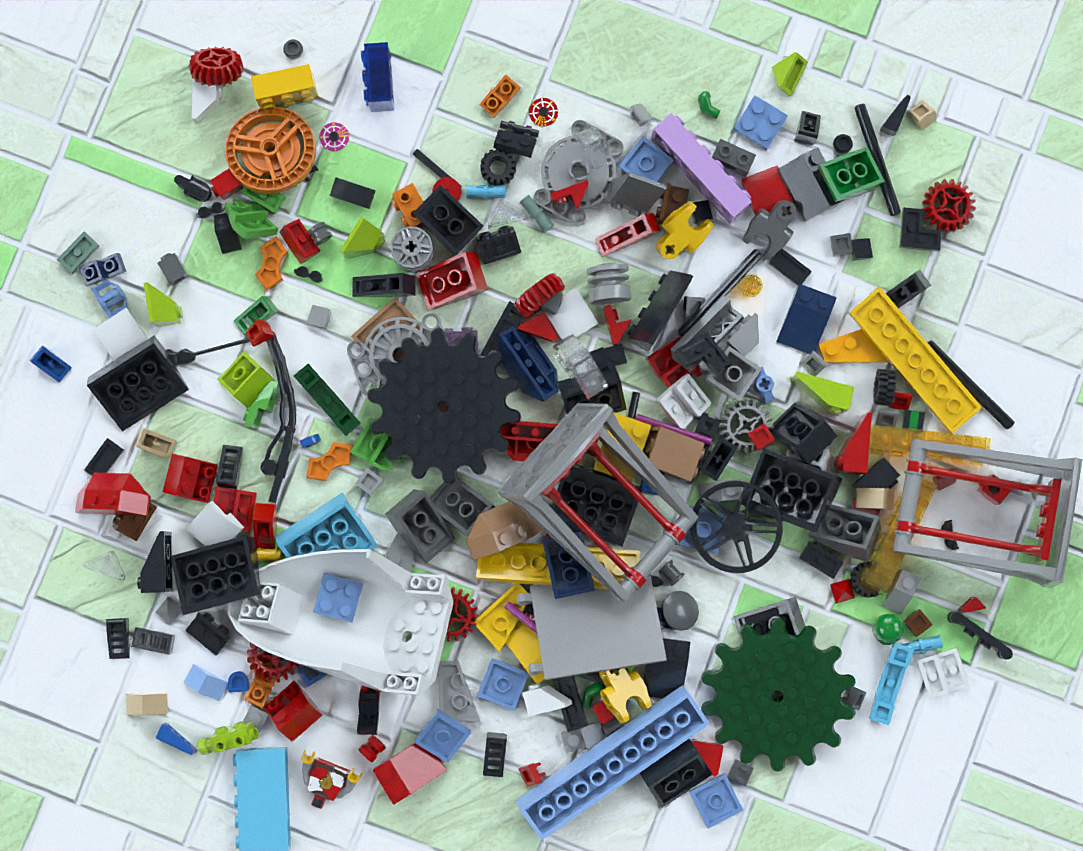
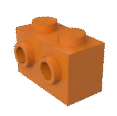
[391,183,424,228]

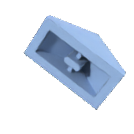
[184,664,228,701]

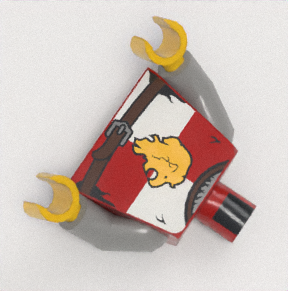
[301,750,363,809]

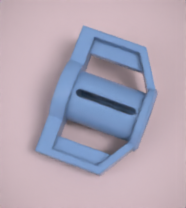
[91,280,127,318]
[753,366,774,404]

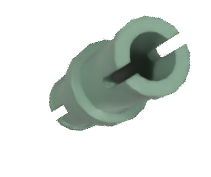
[519,195,554,233]

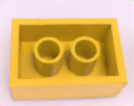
[251,64,319,110]
[593,413,651,483]

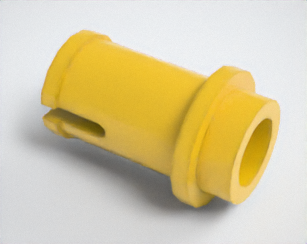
[257,547,283,562]

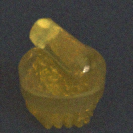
[740,274,763,297]

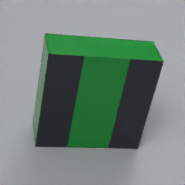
[901,410,925,433]

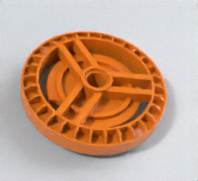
[225,107,316,194]

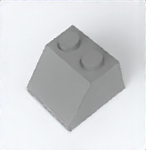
[704,346,762,402]

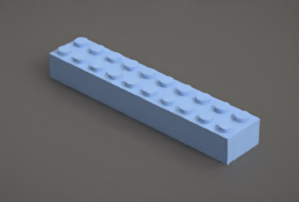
[516,685,710,840]

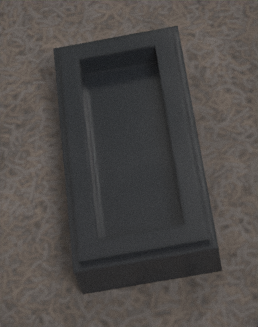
[768,248,812,286]
[84,438,125,476]

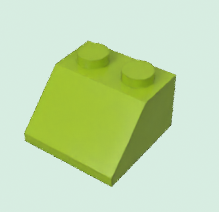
[217,351,275,409]

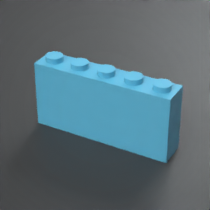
[233,747,291,851]

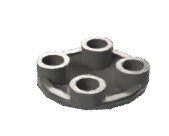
[661,591,699,631]

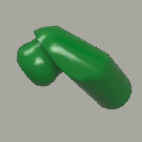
[698,91,721,119]
[582,682,606,708]

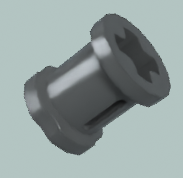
[658,560,685,586]

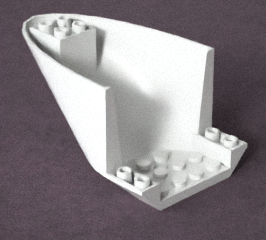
[228,549,453,696]

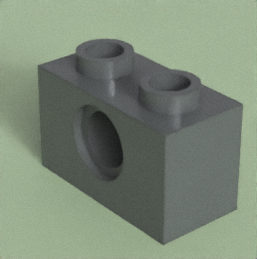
[712,139,756,177]

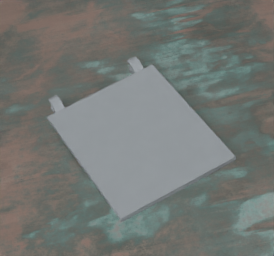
[517,575,667,680]

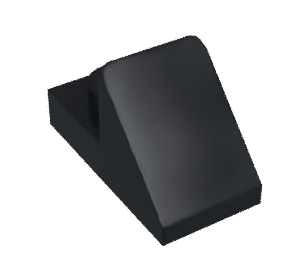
[584,344,627,373]

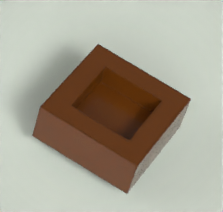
[903,609,932,637]

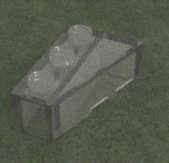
[552,334,608,399]

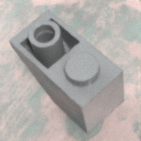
[726,312,759,357]

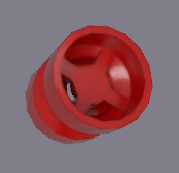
[358,735,386,763]

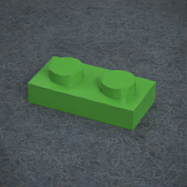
[241,187,286,214]

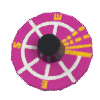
[320,122,349,151]

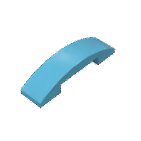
[869,642,914,725]

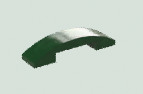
[293,363,361,436]

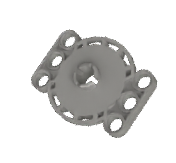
[534,120,624,226]
[347,313,449,396]

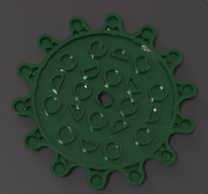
[701,618,856,772]

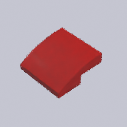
[741,165,793,215]
[213,486,257,532]

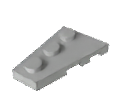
[438,660,480,722]

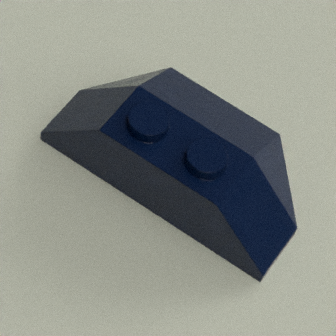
[498,326,558,402]

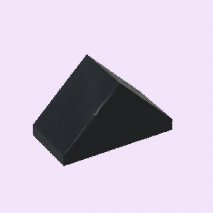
[794,111,821,145]
[214,212,242,254]
[699,437,738,481]

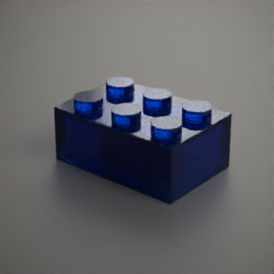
[361,42,395,112]

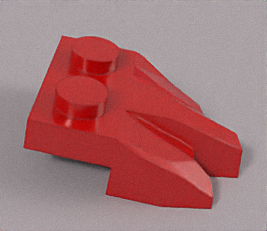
[645,336,702,388]

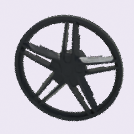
[690,480,783,573]

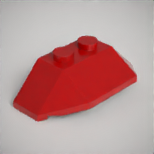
[501,421,558,461]
[75,472,151,516]

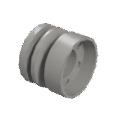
[390,226,434,273]
[587,263,631,305]

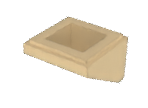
[907,100,937,130]

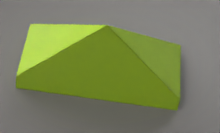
[772,52,808,96]

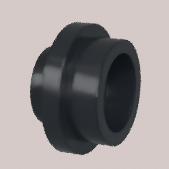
[833,134,853,154]

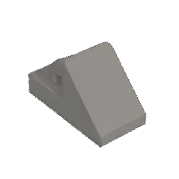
[561,721,605,753]

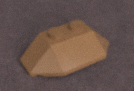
[466,501,543,559]

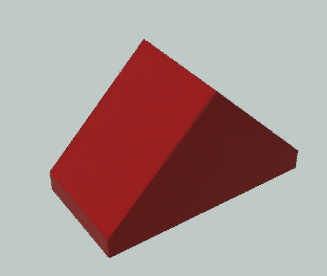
[518,312,557,343]
[691,739,724,777]

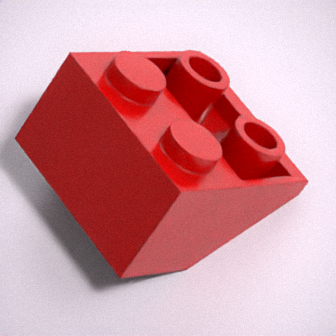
[162,453,218,503]
[264,680,323,742]

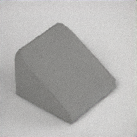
[630,103,652,127]
[306,305,332,330]

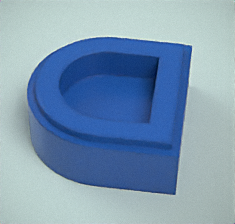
[300,434,321,449]
[228,671,250,693]

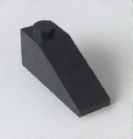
[885,270,931,309]
[352,273,416,297]

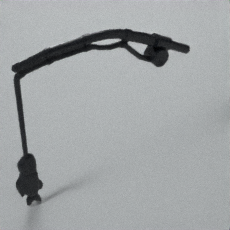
[166,331,296,503]

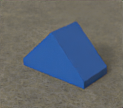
[29,345,72,383]

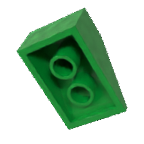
[818,146,885,201]

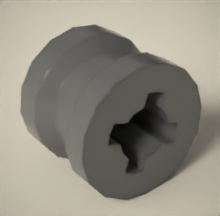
[308,222,333,246]

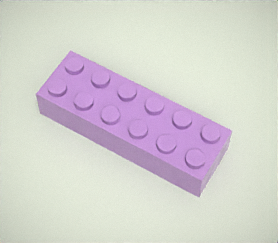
[651,113,752,224]

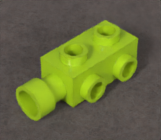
[198,721,259,755]

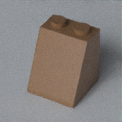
[643,427,705,481]

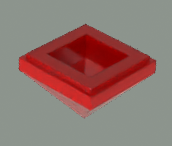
[888,392,913,410]
[830,579,855,604]

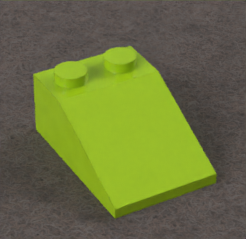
[790,371,855,416]

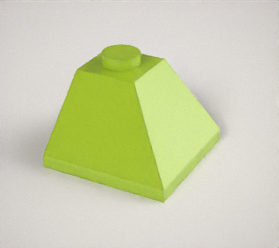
[340,217,385,259]
[143,282,183,327]

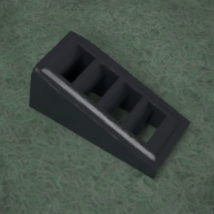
[879,95,911,136]
[216,445,243,489]
[106,618,130,659]
[131,627,175,655]
[483,732,507,777]

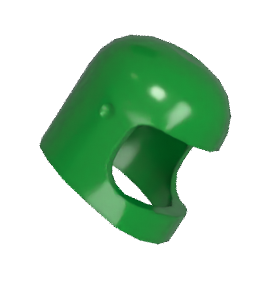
[872,614,904,645]

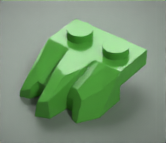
[225,199,278,240]
[243,381,278,430]
[350,418,407,470]

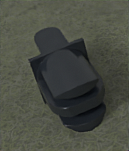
[174,175,212,202]

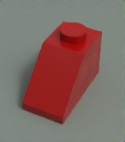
[252,503,277,549]

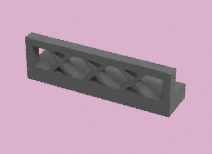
[671,296,744,372]

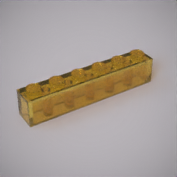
[869,424,991,466]
[861,478,937,595]

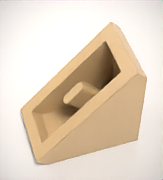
[135,428,176,459]
[855,488,895,510]
[126,693,168,715]

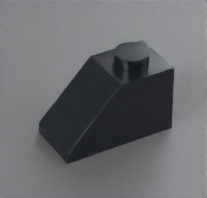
[852,458,900,489]

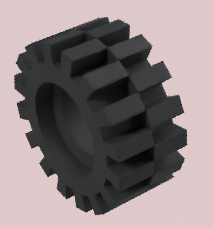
[480,149,516,186]
[873,369,896,406]
[850,561,888,598]

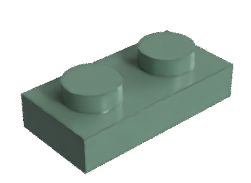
[57,231,100,274]

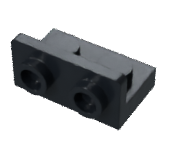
[475,225,522,265]
[185,611,232,656]

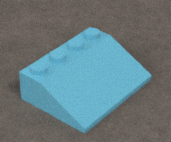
[275,492,378,558]

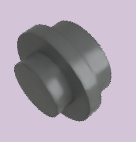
[283,39,303,59]

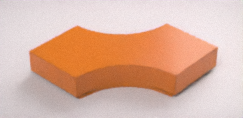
[255,236,288,291]
[306,442,353,481]

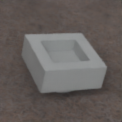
[355,468,383,496]
[243,705,269,732]

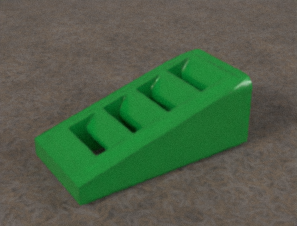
[233,296,279,336]

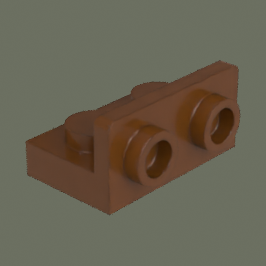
[655,182,690,225]
[112,502,157,541]

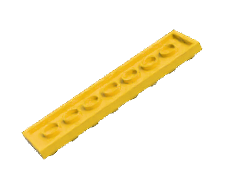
[848,286,982,434]
[476,543,640,591]

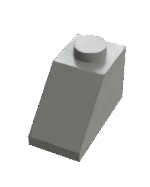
[698,479,742,504]
[882,569,921,614]

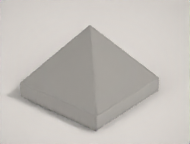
[801,351,828,376]
[875,409,900,427]
[155,597,182,625]

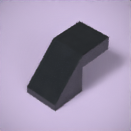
[357,688,380,735]

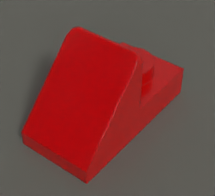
[550,180,589,211]
[603,304,632,346]

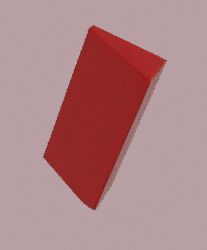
[279,219,320,264]

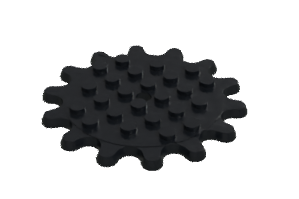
[367,328,521,484]

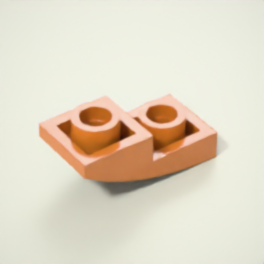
[479,74,521,118]
[244,662,276,709]

